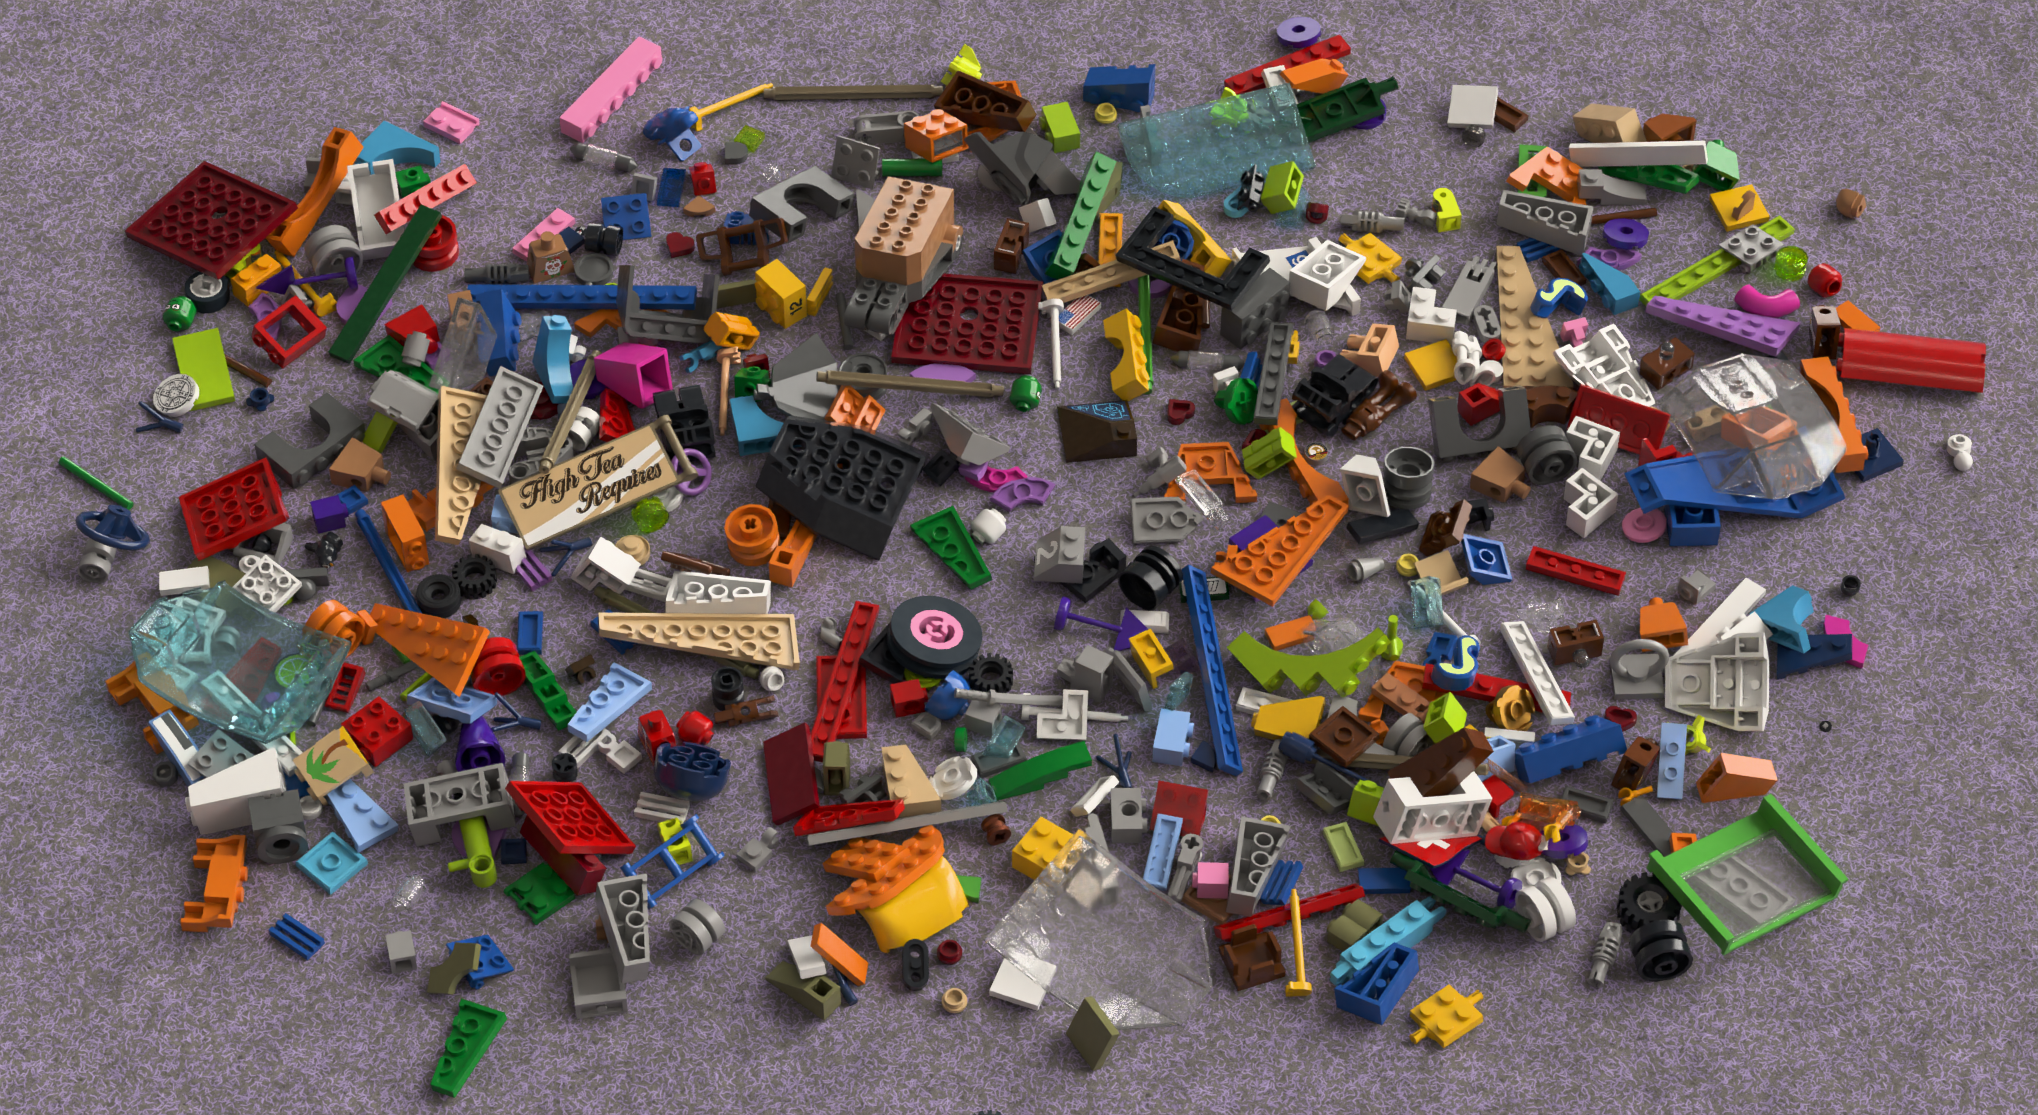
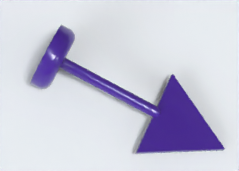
[256,256,358,295]
[1054,597,1160,651]
[1429,850,1522,909]

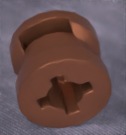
[981,814,1011,845]

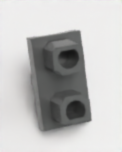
[1405,254,1446,293]
[839,774,887,804]

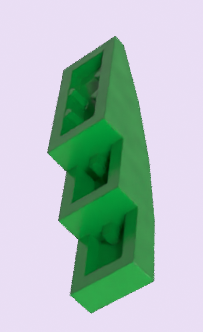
[519,651,577,731]
[989,741,1092,801]

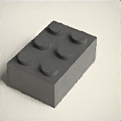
[1220,268,1290,350]

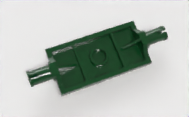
[1270,76,1399,145]
[1390,850,1531,933]

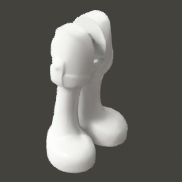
[1452,331,1495,387]

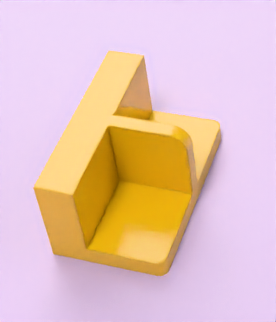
[1129,628,1174,689]

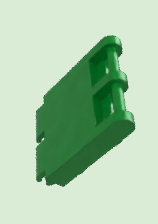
[503,862,575,925]

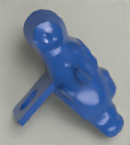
[643,106,702,161]

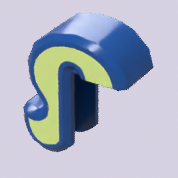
[1530,278,1588,318]
[1431,635,1480,691]

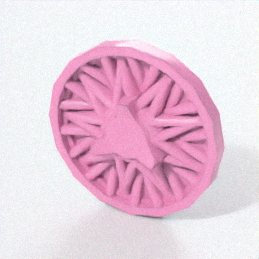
[1622,508,1667,543]

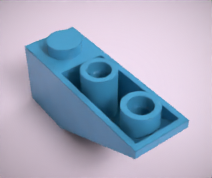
[1579,253,1640,315]

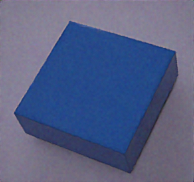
[337,485,369,515]

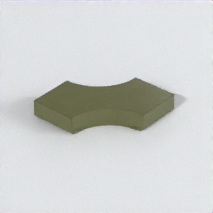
[427,942,481,995]

